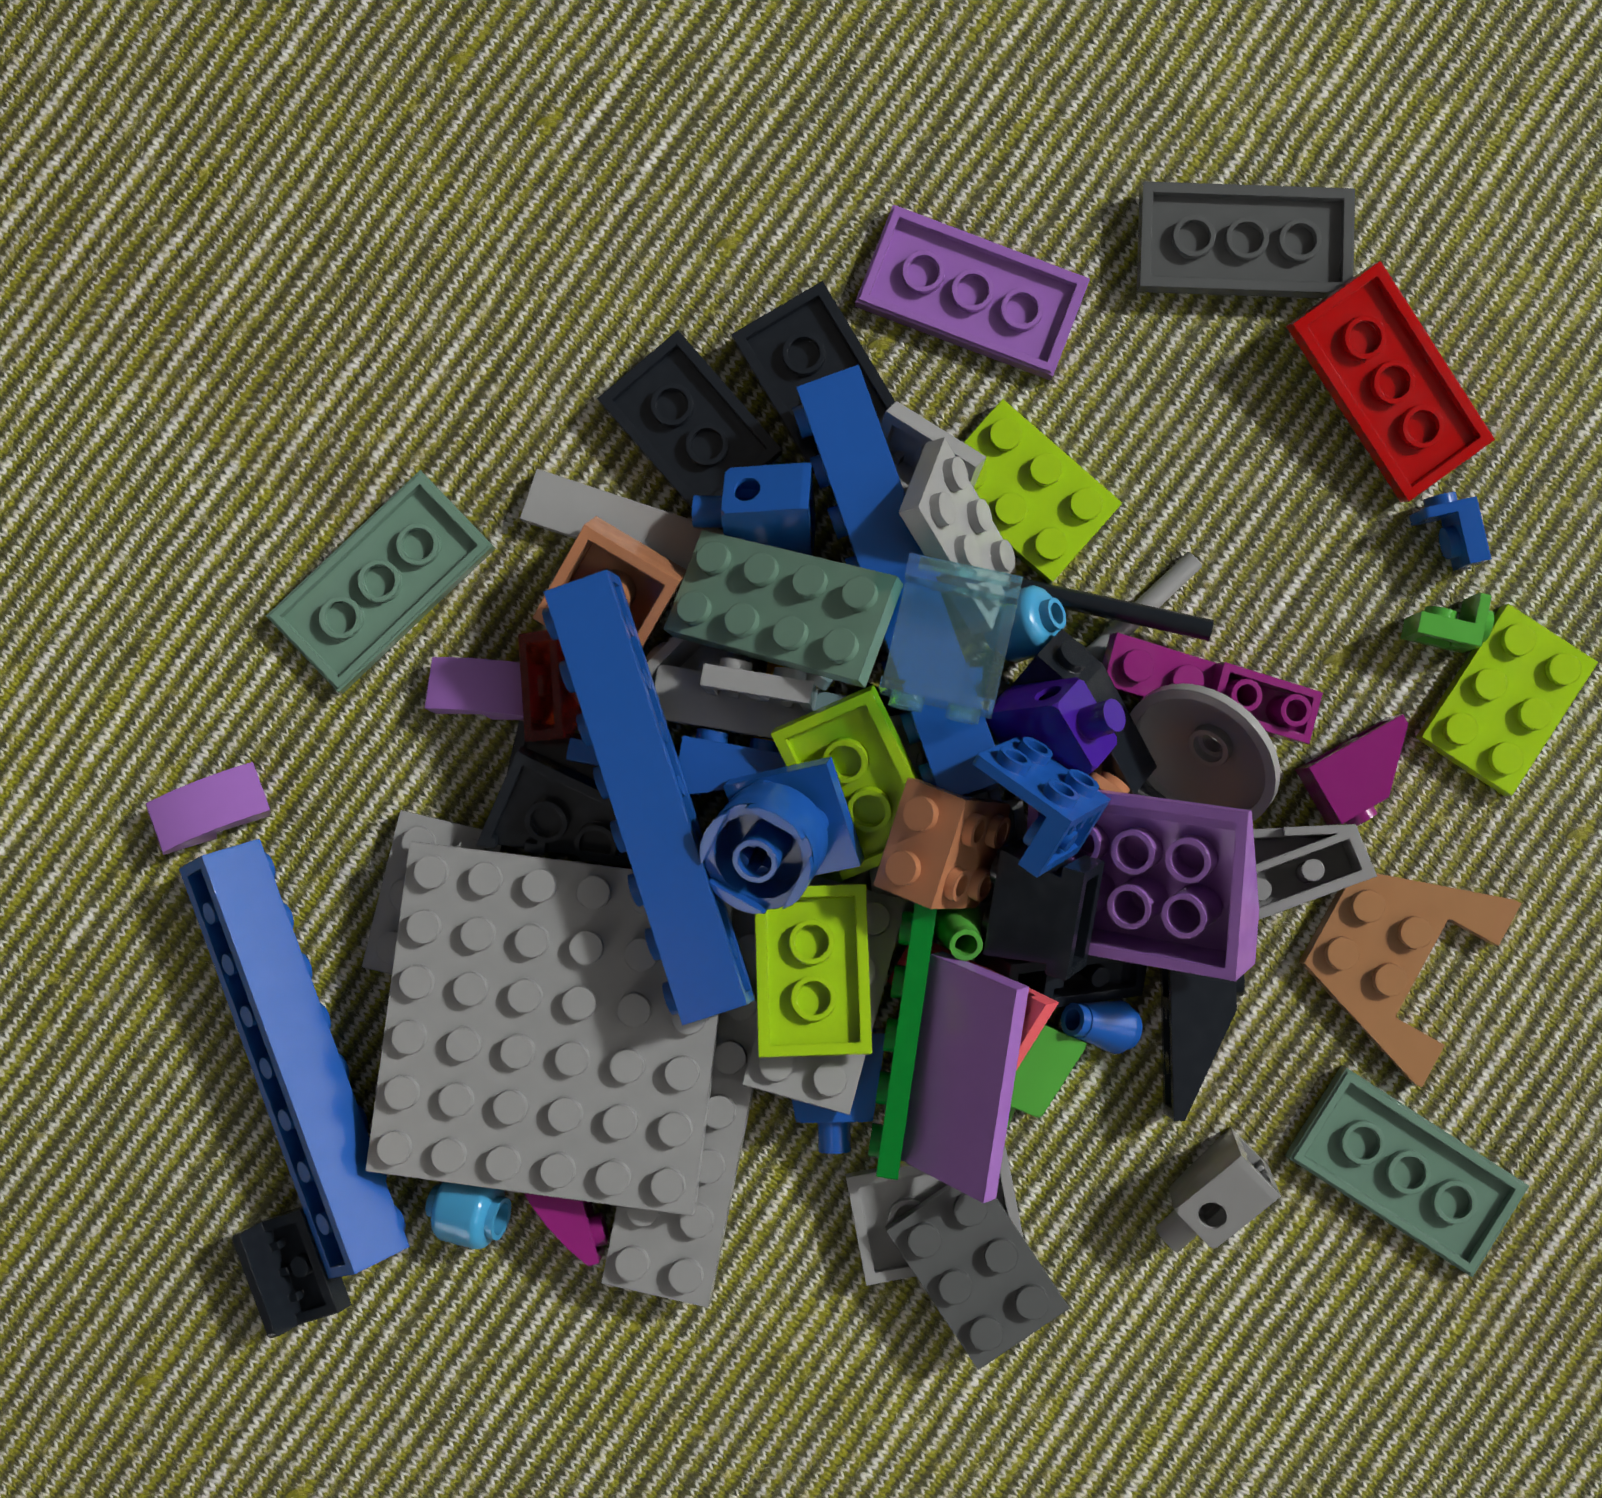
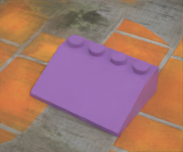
[1027,789,1259,982]

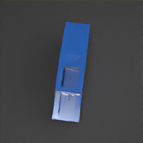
[566,728,786,796]

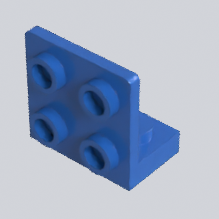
[973,736,1111,878]

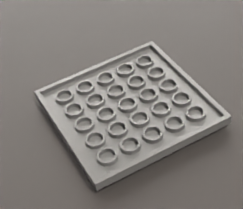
[366,841,734,1216]

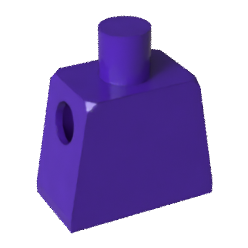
[984,677,1126,774]

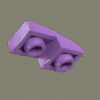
[425,657,546,720]
[146,762,270,855]

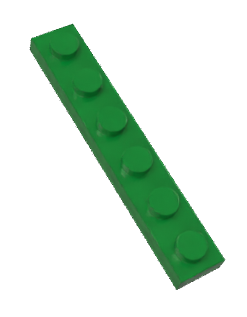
[868,903,937,1180]

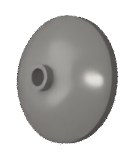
[1130,683,1280,821]

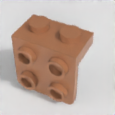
[873,778,1011,909]

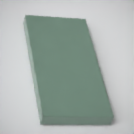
[266,470,496,694]
[1284,1065,1529,1277]

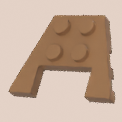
[1299,873,1521,1087]

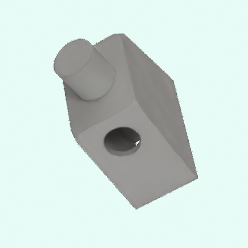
[1155,1126,1281,1253]

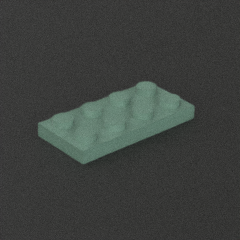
[664,530,904,688]

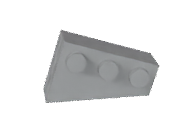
[1253,824,1377,920]

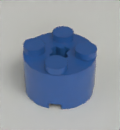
[699,779,829,914]

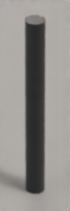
[1004,575,1214,641]

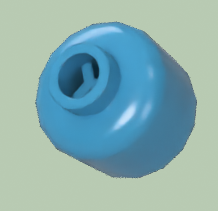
[983,585,1066,662]
[425,1182,511,1249]

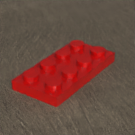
[1286,261,1495,502]

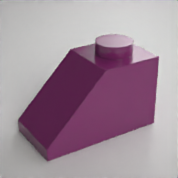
[1295,714,1408,826]

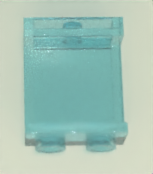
[879,553,1023,725]

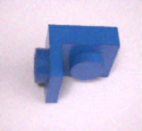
[1409,492,1492,571]

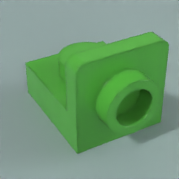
[1400,593,1494,653]

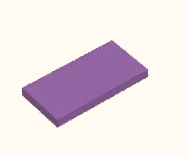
[855,205,1090,381]
[901,951,1029,1203]

